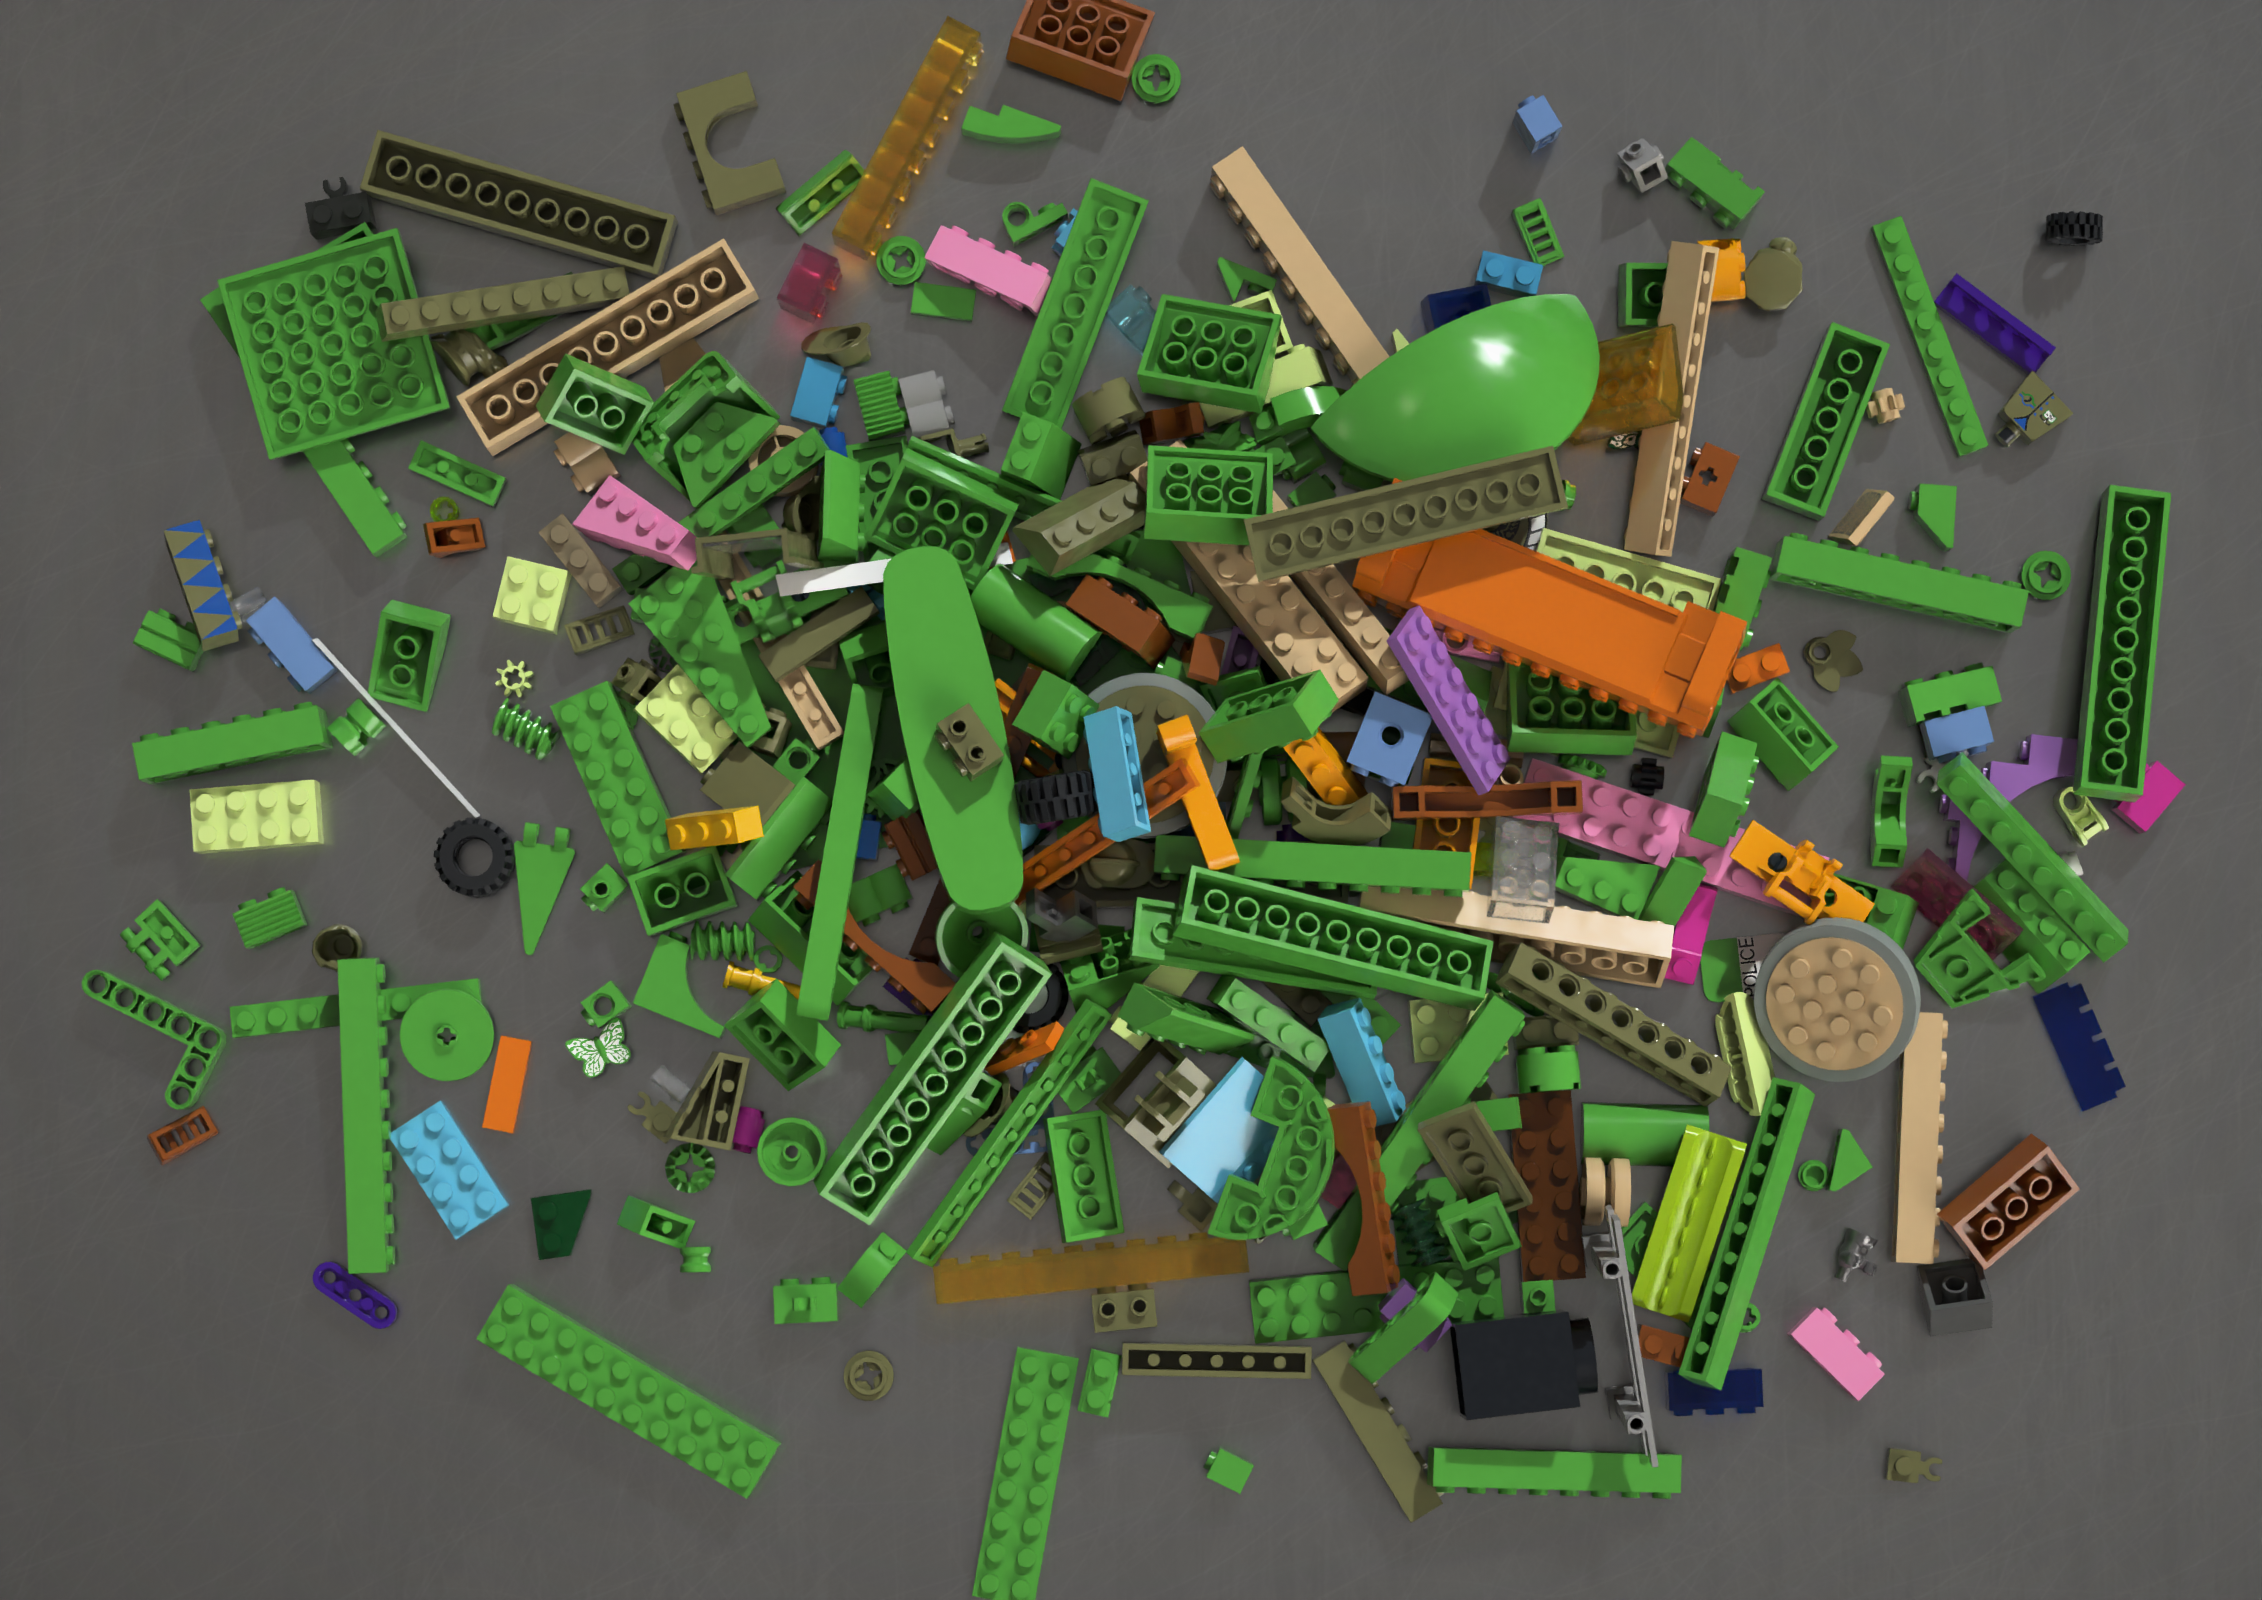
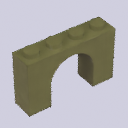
[673,71,786,215]

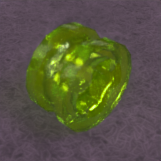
[430,496,459,522]

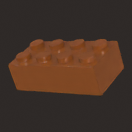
[1937,1133,2080,1270]

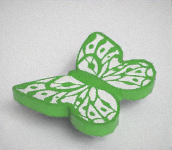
[565,1018,631,1078]

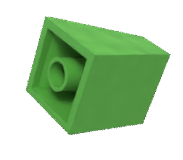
[1001,412,1082,500]

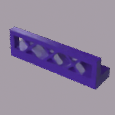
[1934,273,2056,375]

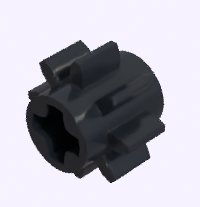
[1630,758,1664,796]

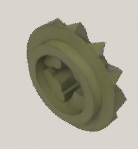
[844,1351,894,1401]

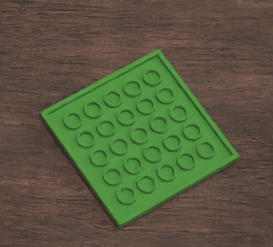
[217,228,450,460]

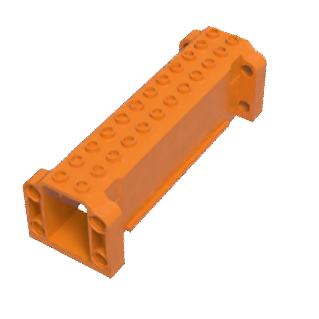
[1352,478,1747,739]

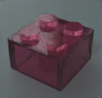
[777,243,843,324]

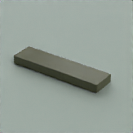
[758,586,880,683]

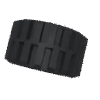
[1014,770,1098,825]
[434,817,515,898]
[1012,955,1068,1034]

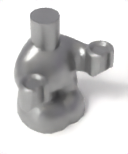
[1835,1228,1878,1282]

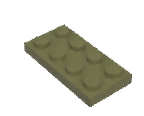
[1418,1101,1533,1213]

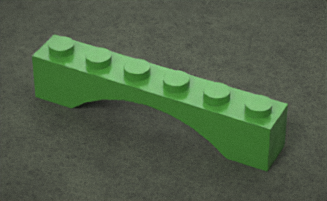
[1026,553,1213,641]

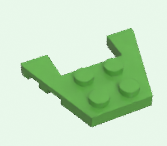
[1914,888,2046,1008]

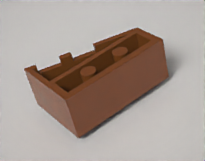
[1065,574,1175,669]

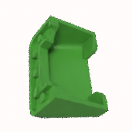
[632,351,780,501]

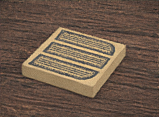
[1828,489,1895,546]

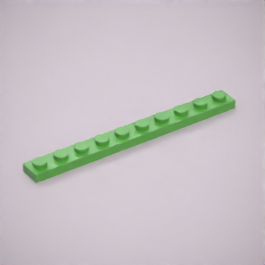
[906,998,1113,1268]

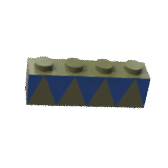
[164,520,242,652]

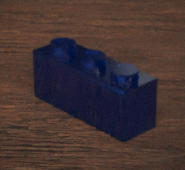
[1664,1368,1764,1416]

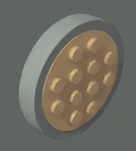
[1754,917,1921,1082]

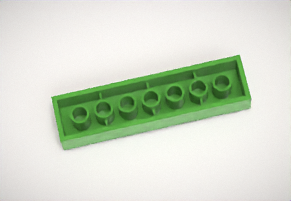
[1769,533,2029,633]

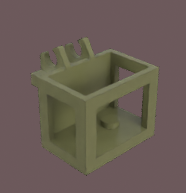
[1095,1038,1217,1169]

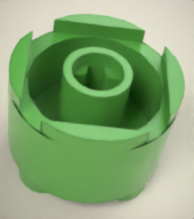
[1516,1045,1581,1094]

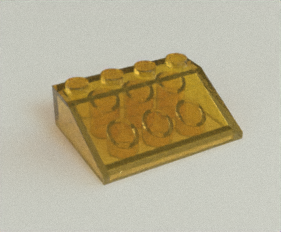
[1567,323,1684,446]

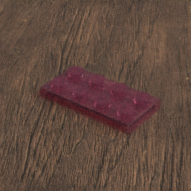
[1891,848,2023,960]

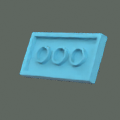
[390,1100,509,1240]

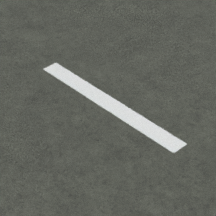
[775,542,1013,597]
[312,638,481,818]

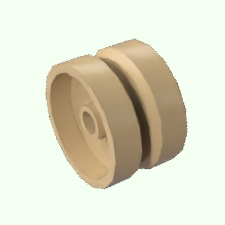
[1579,1157,1631,1227]

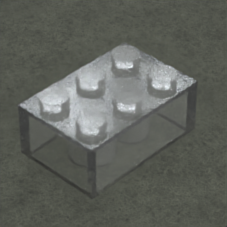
[1487,816,1559,924]

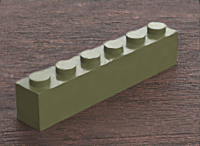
[1312,1340,1444,1523]
[1122,1342,1312,1379]

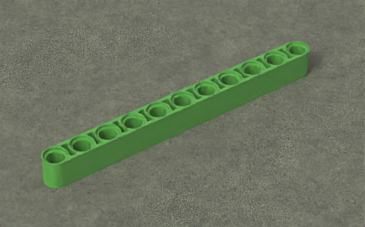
[797,683,884,1021]

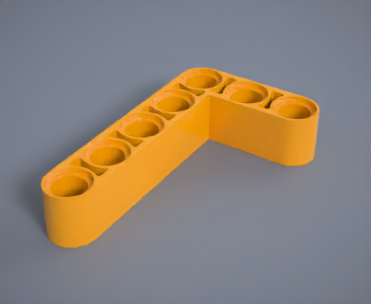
[1155,714,1240,871]

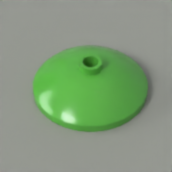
[935,902,1029,978]

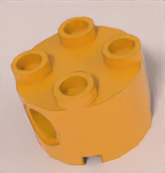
[1697,238,1745,302]

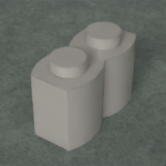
[898,370,955,438]

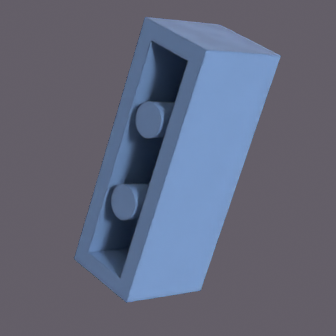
[246,596,339,694]

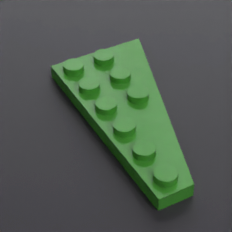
[628,560,772,748]

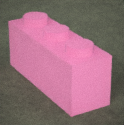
[1787,1307,1885,1401]

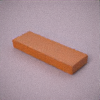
[482,1035,532,1133]

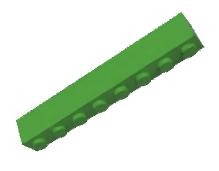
[1937,752,2129,963]
[1427,1447,1682,1499]

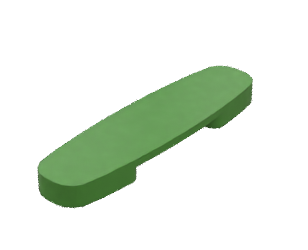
[883,546,1023,914]

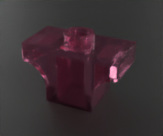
[1321,1153,1357,1209]

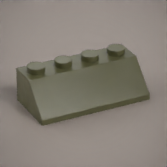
[1012,478,1146,576]

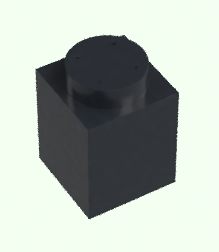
[1450,1309,1598,1420]

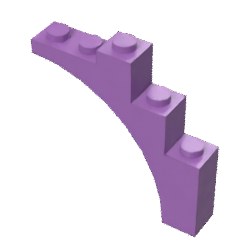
[1939,734,2078,885]

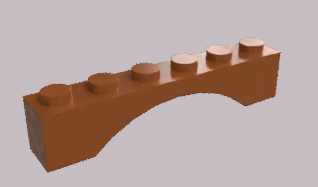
[1391,780,1583,821]
[793,859,956,1016]
[1327,1101,1400,1296]

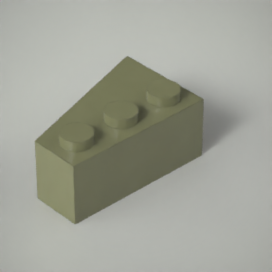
[663,1051,750,1151]

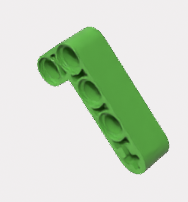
[1348,1272,1459,1384]

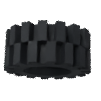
[2046,211,2103,246]

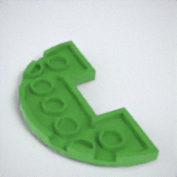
[1207,1056,1335,1240]

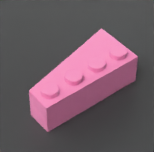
[924,225,1052,319]
[572,475,697,571]

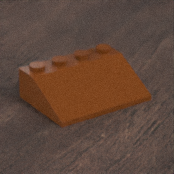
[1006,0,1155,101]

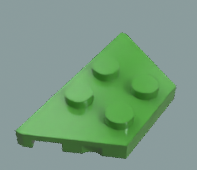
[673,401,781,509]

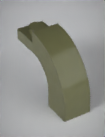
[1281,776,1392,846]

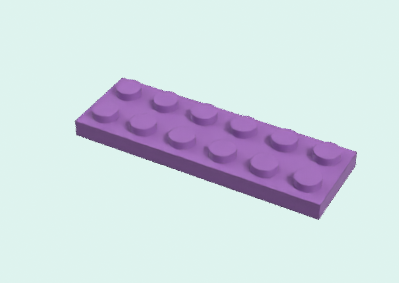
[1387,605,1511,795]

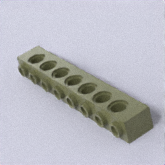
[1495,942,1732,1107]

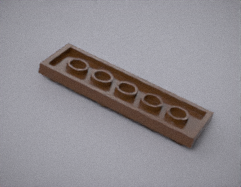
[1507,1090,1586,1282]

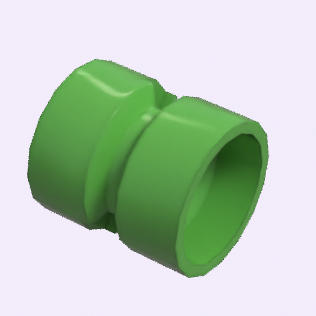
[327,698,387,757]

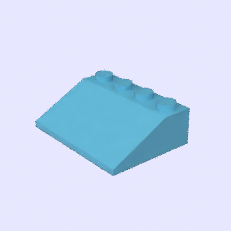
[1159,1057,1279,1204]

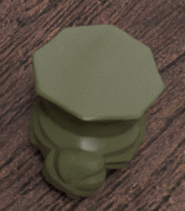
[1744,237,1803,311]
[431,329,508,386]

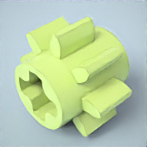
[495,660,534,698]

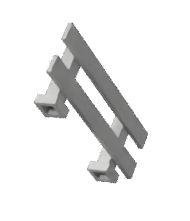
[1581,1205,1659,1468]

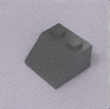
[1917,1258,1993,1336]

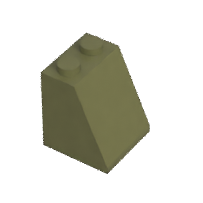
[700,741,796,827]

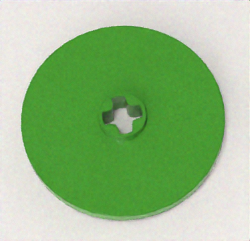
[400,989,494,1081]

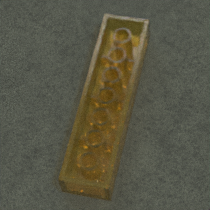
[831,16,984,261]

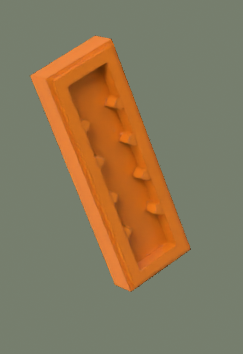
[984,1021,1064,1076]

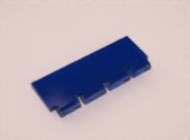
[2033,982,2126,1112]

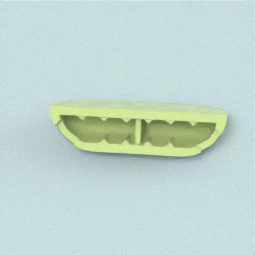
[1715,992,1775,1116]

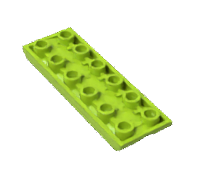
[1632,1124,1747,1323]

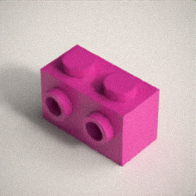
[2111,761,2186,834]

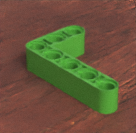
[82,970,227,1110]

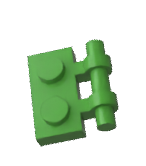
[120,899,201,981]

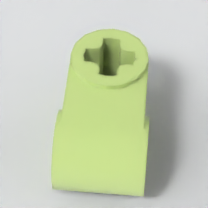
[2053,787,2109,847]

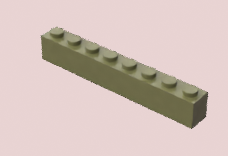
[375,266,630,342]

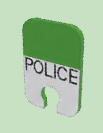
[1700,933,1785,1002]

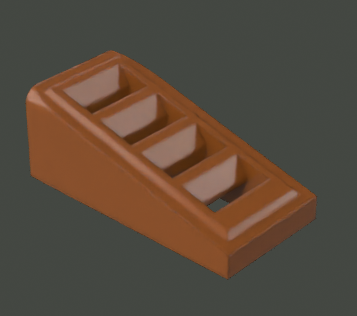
[147,1106,218,1165]

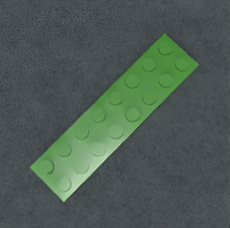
[1002,178,1149,429]
[1129,897,1377,999]
[1249,1257,1504,1344]
[972,1347,1079,1600]

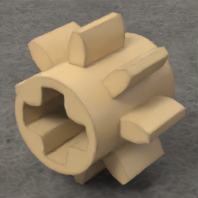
[1866,388,1905,424]

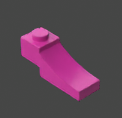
[1664,883,1718,985]

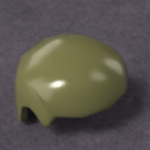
[312,924,363,972]

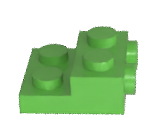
[1435,1192,1522,1271]

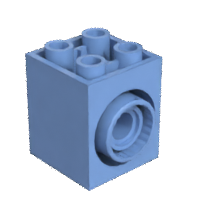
[1346,692,1432,787]

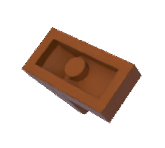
[423,518,485,558]
[1180,633,1225,686]

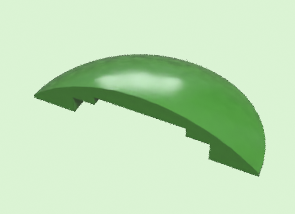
[1311,294,1600,482]

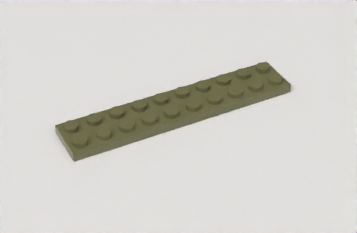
[1244,446,1568,582]

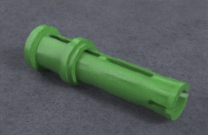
[837,1001,932,1034]

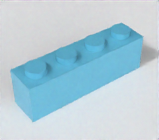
[1083,706,1151,842]
[1317,998,1406,1126]

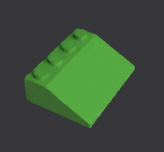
[1137,294,1282,414]
[1144,445,1273,545]
[864,448,1020,591]
[1506,663,1637,755]

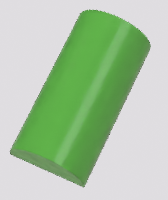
[971,563,1103,682]
[1580,1102,1709,1167]

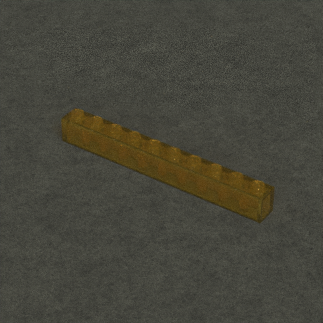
[933,1232,1249,1304]

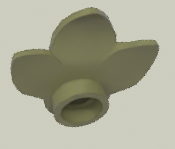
[1804,630,1863,692]

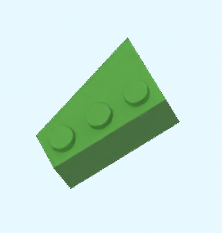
[1665,137,1765,230]
[1713,547,1772,652]
[1898,662,2002,727]
[1544,857,1660,920]

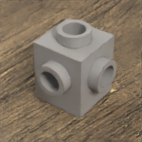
[1617,138,1668,193]

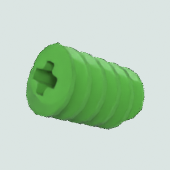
[492,698,561,760]
[690,921,755,961]

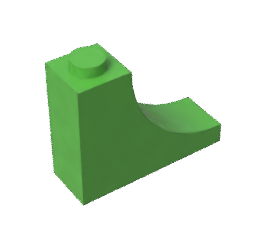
[633,931,726,1039]

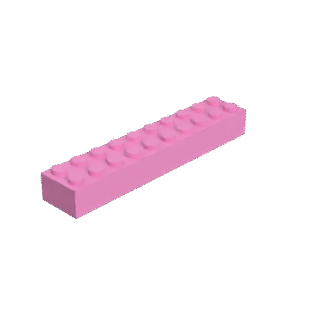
[1511,758,1829,918]

